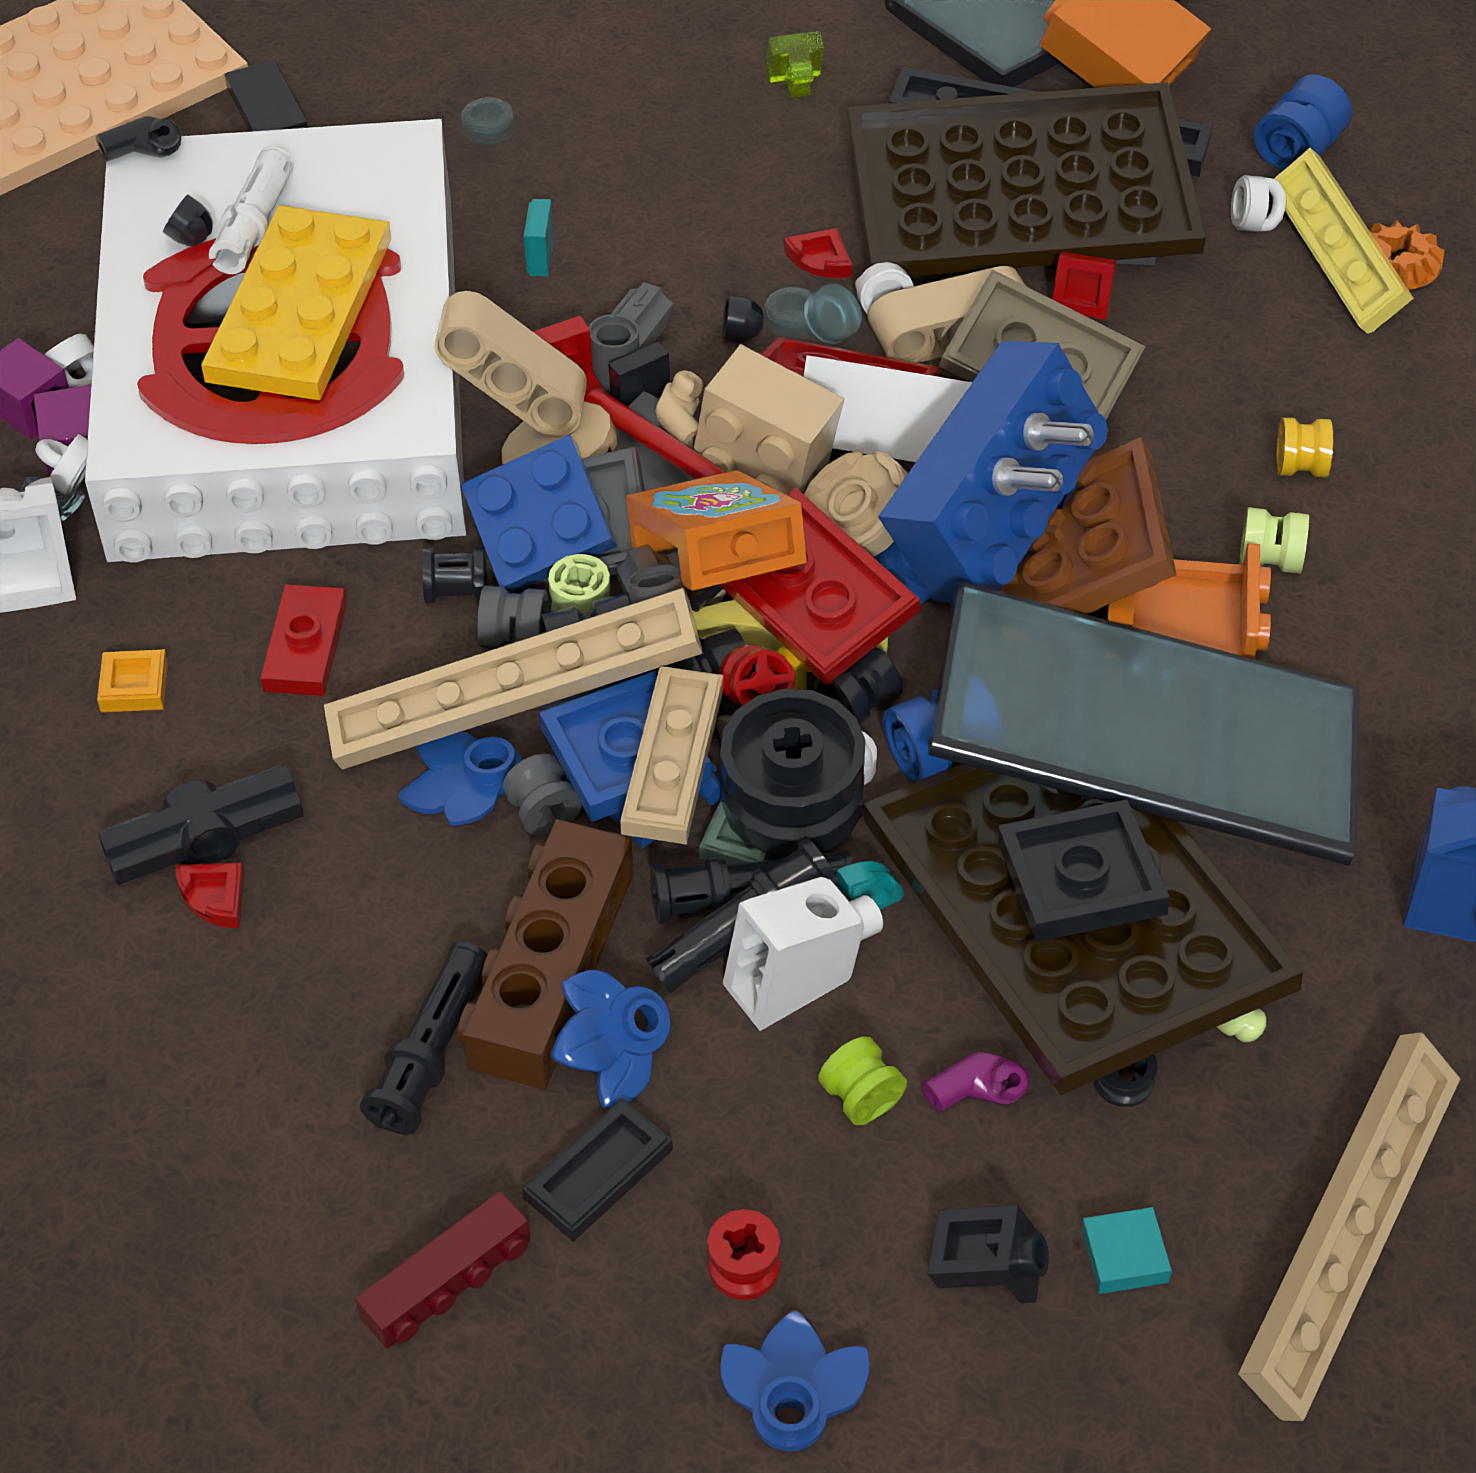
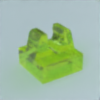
[765,31,824,99]

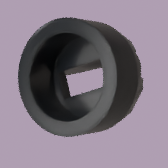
[163,194,213,246]
[722,294,763,342]

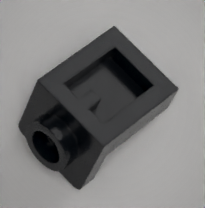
[927,1205,1049,1303]

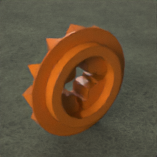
[1370,220,1445,290]

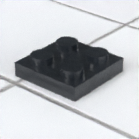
[998,799,1169,942]

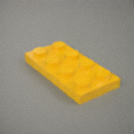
[201,205,391,401]

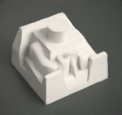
[0,477,76,613]

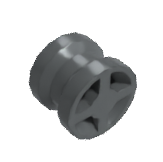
[502,753,582,836]

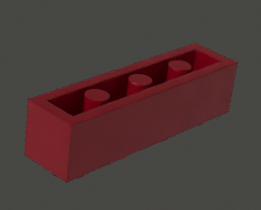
[355,1191,531,1349]

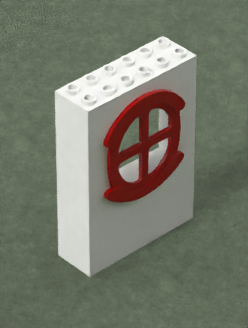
[85,119,466,562]

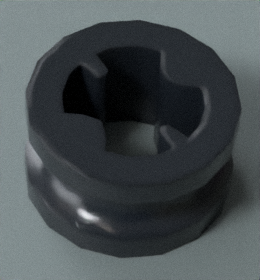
[1093,1055,1158,1107]

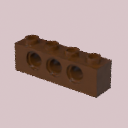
[458,819,634,1090]

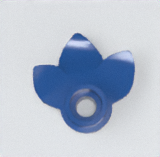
[398,732,522,826]
[551,970,670,1109]
[720,1311,870,1451]

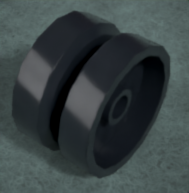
[720,689,865,858]

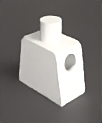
[723,877,883,1031]

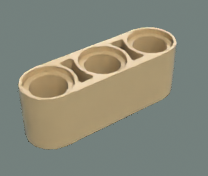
[868,266,1026,363]
[435,291,587,437]

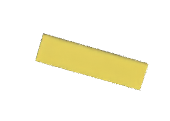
[1274,148,1414,334]

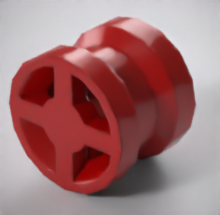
[719,644,795,707]
[707,1209,780,1300]

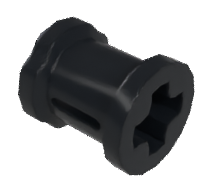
[422,546,487,603]

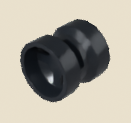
[814,647,903,725]

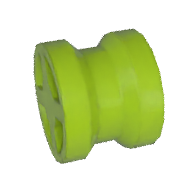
[819,1036,907,1125]

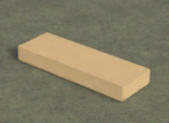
[620,666,723,844]

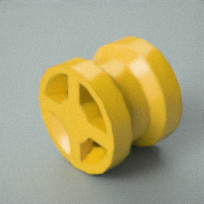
[1276,418,1333,477]

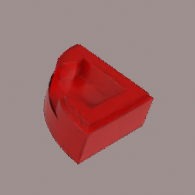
[784,228,852,278]
[175,863,244,928]

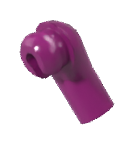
[921,1052,1030,1113]

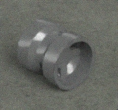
[477,585,549,648]

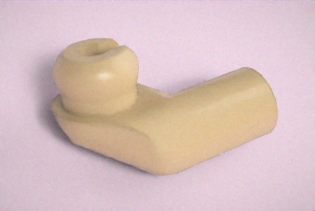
[655,370,703,450]

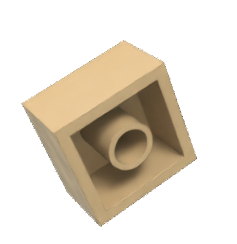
[694,344,845,495]

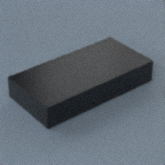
[224,60,308,132]
[522,1098,673,1242]

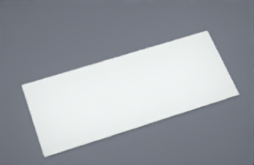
[804,355,972,462]

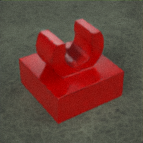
[1052,252,1117,320]

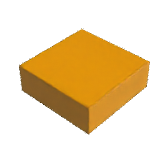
[97,649,168,712]

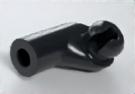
[96,116,181,162]

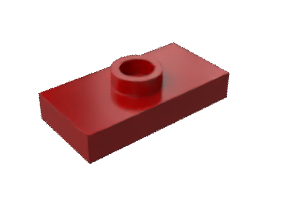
[261,584,347,696]

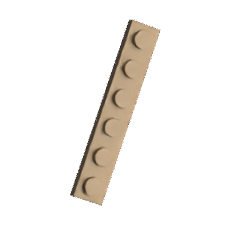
[324,588,703,770]
[1238,1033,1460,1421]

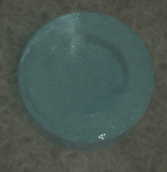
[461,97,515,145]
[804,284,862,344]
[765,287,821,338]

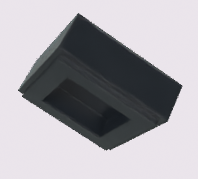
[609,341,670,407]

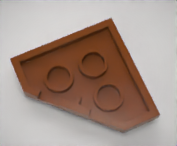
[995,437,1177,648]

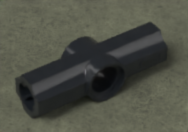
[97,764,304,885]

